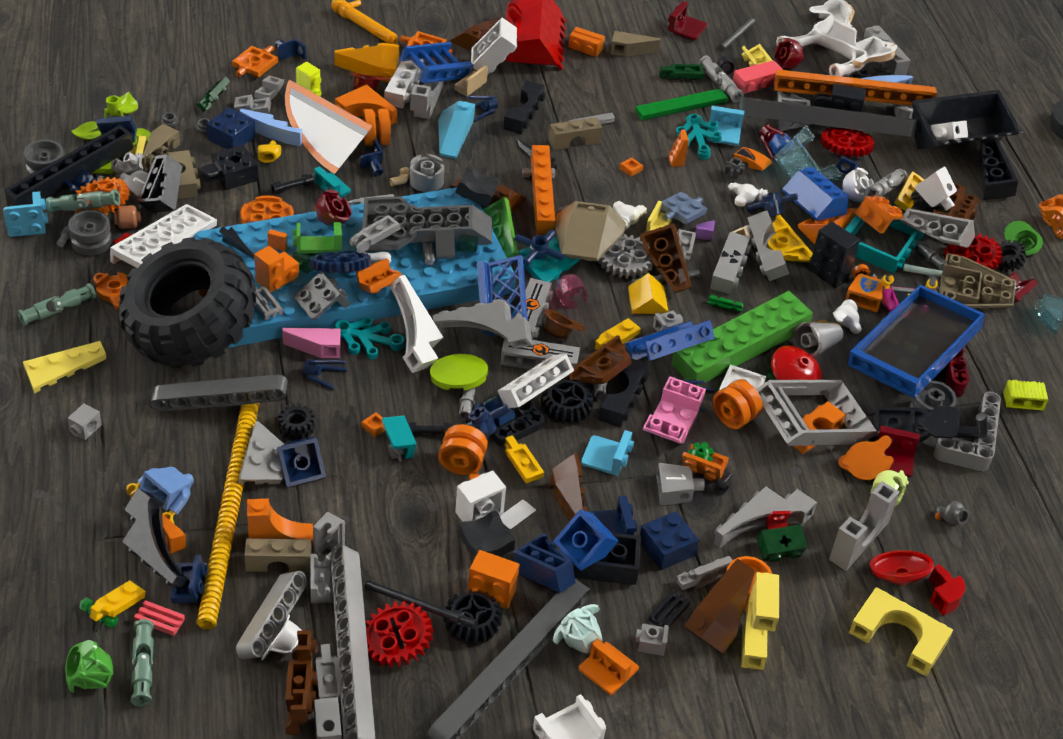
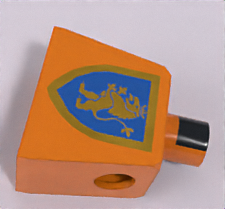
[845,272,883,312]

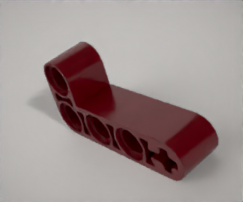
[923,331,969,397]

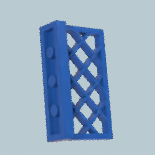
[477,255,528,338]

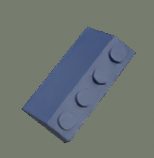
[782,167,848,221]

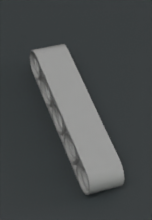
[236,571,307,659]

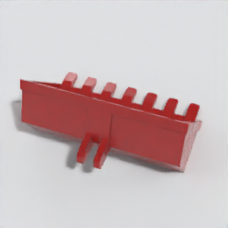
[504,0,566,70]

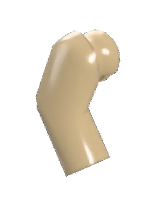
[390,167,410,186]

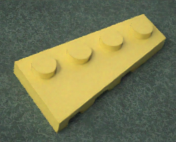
[23,341,107,394]

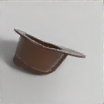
[544,309,586,338]

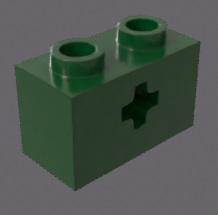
[756,524,808,562]

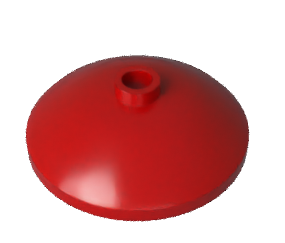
[771,346,823,380]
[869,550,934,585]

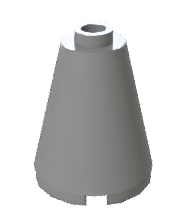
[792,322,843,358]

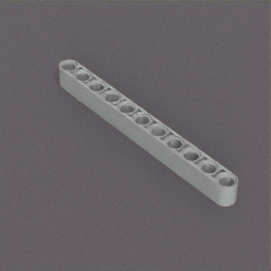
[330,544,375,739]

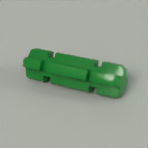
[708,295,744,313]
[79,598,118,628]

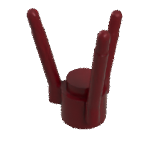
[759,124,785,160]

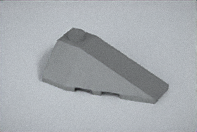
[901,209,975,247]

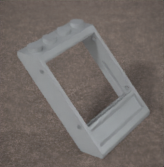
[756,380,878,446]

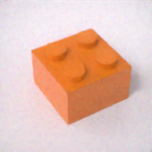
[468,550,520,609]

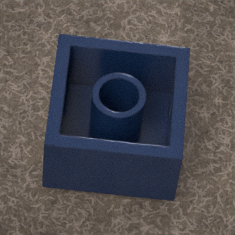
[206,107,256,149]
[639,511,699,570]

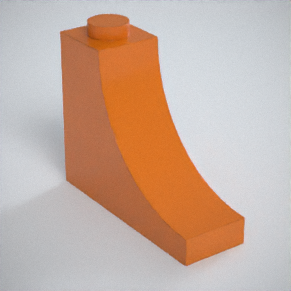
[335,85,397,125]
[247,498,314,545]

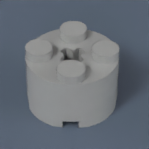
[410,154,445,193]

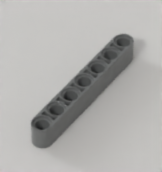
[150,375,288,412]

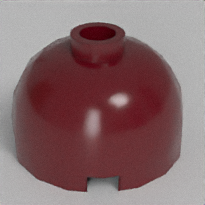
[774,38,804,70]
[315,190,352,227]

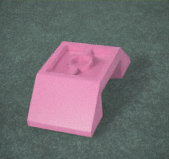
[643,377,706,443]

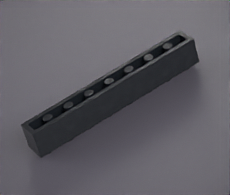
[4,125,133,207]

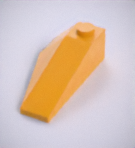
[334,43,399,82]

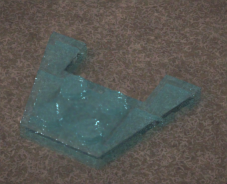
[774,126,842,180]

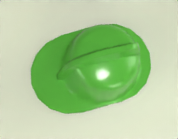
[1004,221,1043,256]

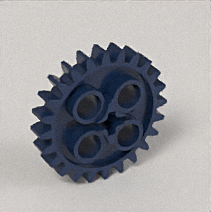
[310,251,371,273]

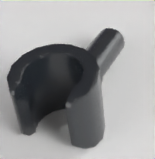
[715,473,733,495]

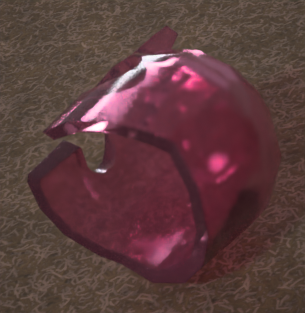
[555,274,588,308]

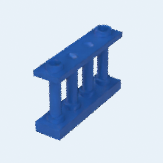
[399,42,474,84]
[625,320,715,360]

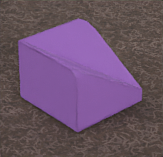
[695,220,715,241]

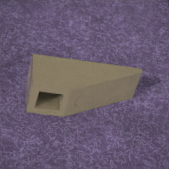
[610,31,661,57]
[142,124,180,171]

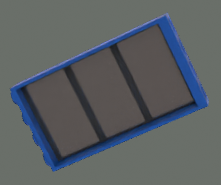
[848,285,985,398]

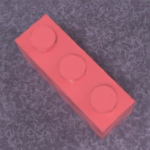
[733,60,783,94]

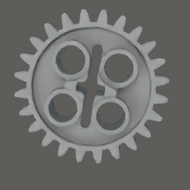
[598,234,654,279]

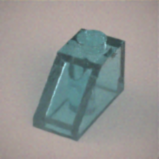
[1035,293,1063,335]

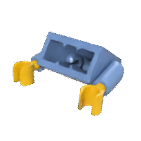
[126,467,194,523]

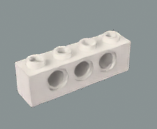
[384,59,423,108]
[498,354,574,408]

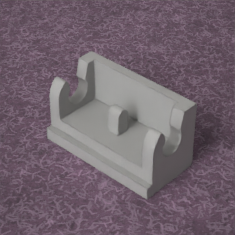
[313,512,345,559]
[310,554,333,603]

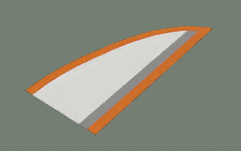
[285,80,373,174]

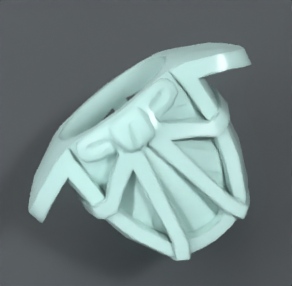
[553,604,602,653]

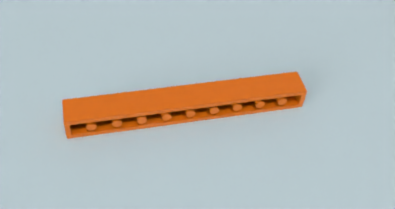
[774,69,937,106]

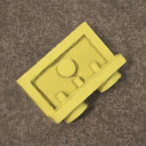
[741,44,773,67]

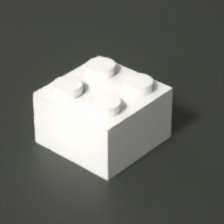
[455,471,506,522]

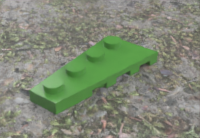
[483,197,518,258]

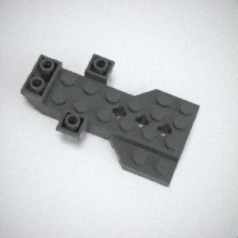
[362,196,492,259]

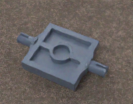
[661,192,707,225]

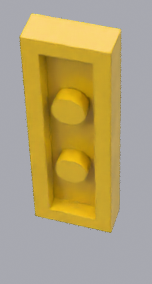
[894,171,924,211]

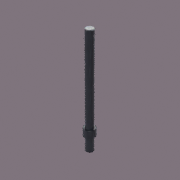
[365,580,478,629]

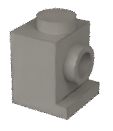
[653,310,683,332]
[635,624,669,656]

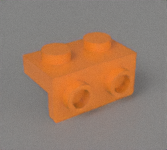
[356,258,402,294]

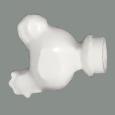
[728,182,768,207]
[613,201,647,231]
[833,300,862,334]

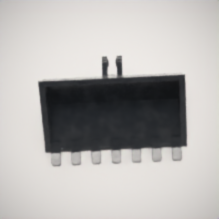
[912,90,1024,149]

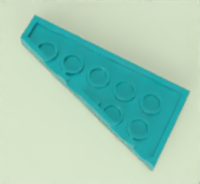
[518,236,581,283]

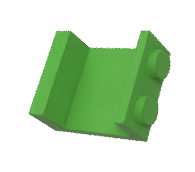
[293,222,342,253]

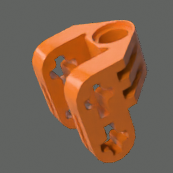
[1039,194,1063,239]

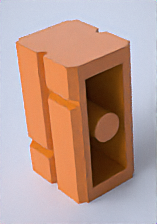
[568,27,605,57]

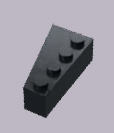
[979,138,1018,200]

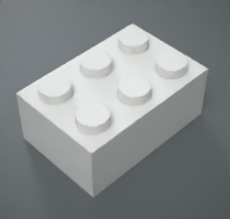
[471,18,517,75]

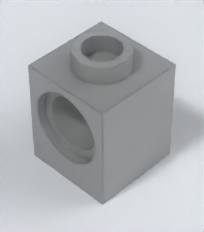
[68,403,102,440]

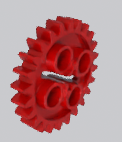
[820,127,874,158]
[943,233,1002,270]
[365,601,434,668]

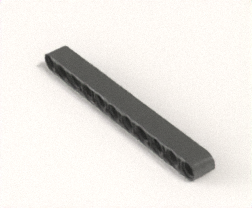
[739,97,917,137]
[427,579,591,739]

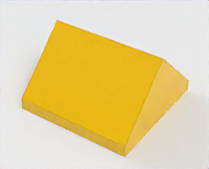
[628,273,668,314]

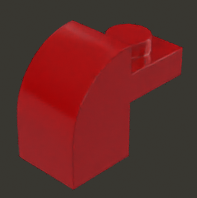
[929,564,965,616]

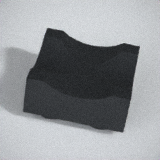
[455,165,500,207]
[458,510,516,559]

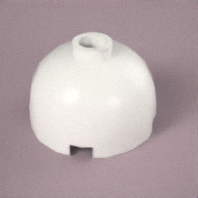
[843,168,874,203]

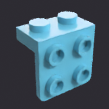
[706,106,744,146]
[3,192,49,237]
[581,430,634,476]

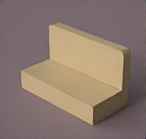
[454,66,488,96]

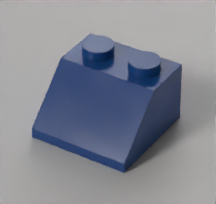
[553,510,618,570]

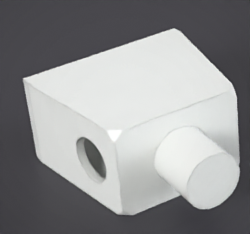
[931,121,968,141]
[914,167,957,211]

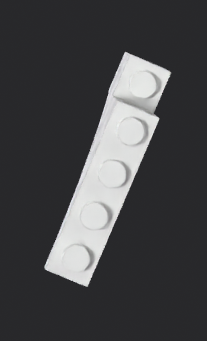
[389,275,443,373]

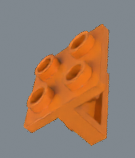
[578,638,639,695]

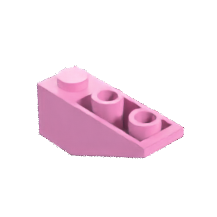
[282,328,340,358]

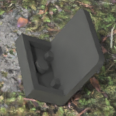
[295,271,351,320]

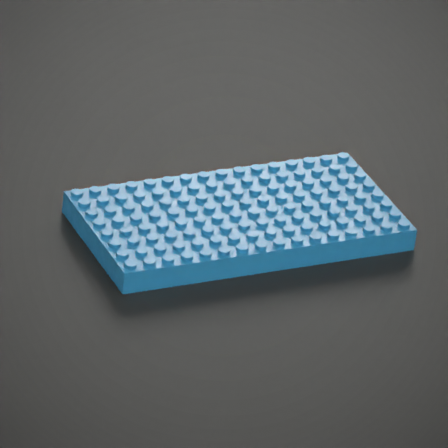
[193,187,516,348]

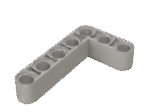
[933,391,1001,471]

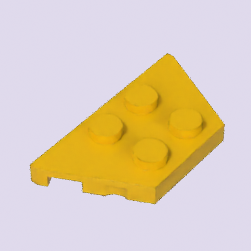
[767,215,813,262]

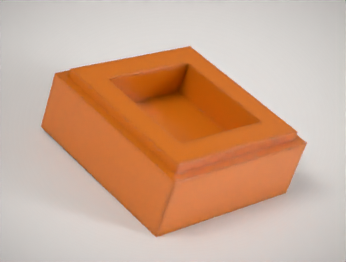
[619,157,643,177]
[267,229,288,251]
[361,412,385,437]

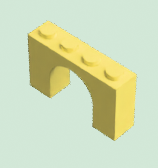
[741,572,779,670]
[849,587,953,676]

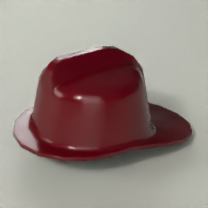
[350,72,389,91]

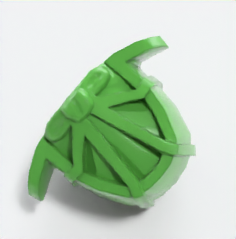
[65,640,113,693]

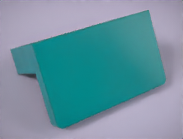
[314,166,351,198]
[382,415,417,459]

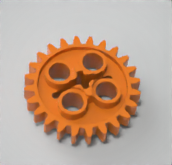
[74,177,130,216]

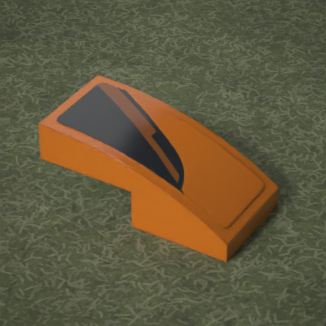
[734,147,772,171]

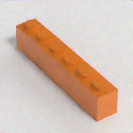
[531,145,555,235]

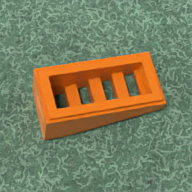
[668,129,689,167]
[162,514,186,554]

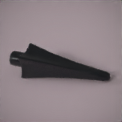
[219,227,254,260]

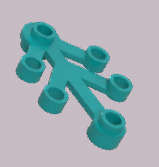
[676,114,722,159]
[333,317,404,359]

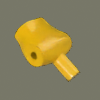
[258,140,281,163]

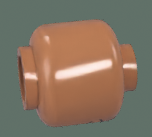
[114,205,141,229]

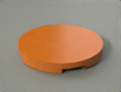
[240,196,294,224]

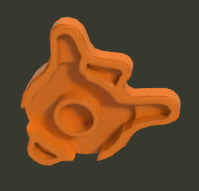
[93,272,128,311]
[838,435,893,481]

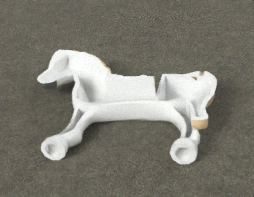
[776,0,897,77]

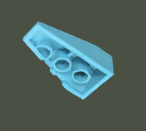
[438,101,475,159]

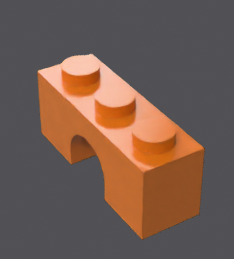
[794,401,846,454]

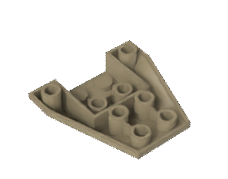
[554,201,626,261]
[939,253,1016,308]

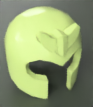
[870,470,909,506]

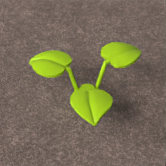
[72,92,151,146]

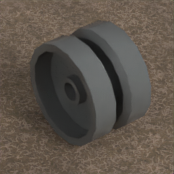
[23,139,64,176]
[68,210,112,256]
[909,381,957,412]

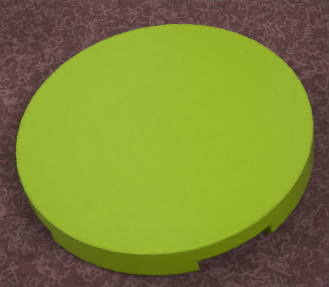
[430,354,488,391]

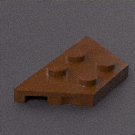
[565,335,632,384]

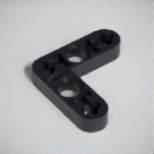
[494,400,544,446]

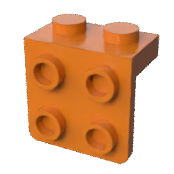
[855,196,904,233]
[682,444,729,481]

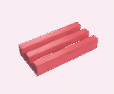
[134,600,185,636]

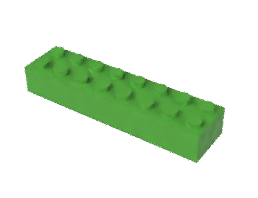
[672,291,813,386]

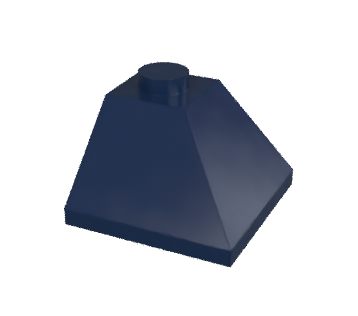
[277,437,326,487]

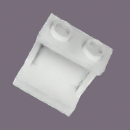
[533,694,606,739]

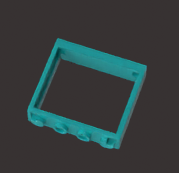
[845,214,924,274]

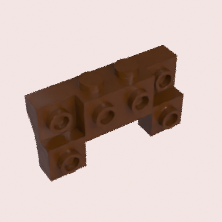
[933,183,980,220]
[285,630,318,735]

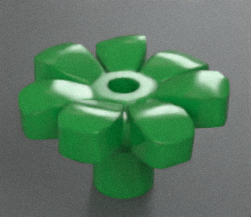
[688,442,714,462]

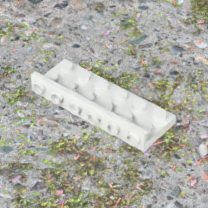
[110,204,217,268]

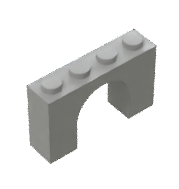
[829,481,900,571]

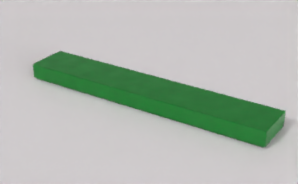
[635,88,728,120]

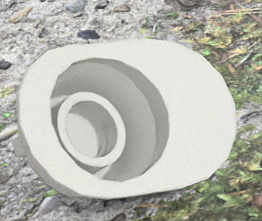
[261,615,301,660]

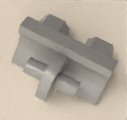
[111,152,144,179]

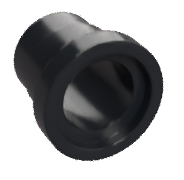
[717,56,734,75]

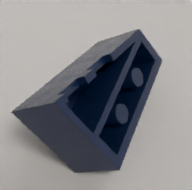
[513,533,576,593]

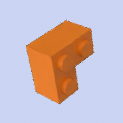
[254,246,299,293]

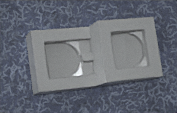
[254,76,284,100]
[234,95,271,113]

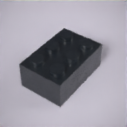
[808,221,860,288]
[573,533,641,585]

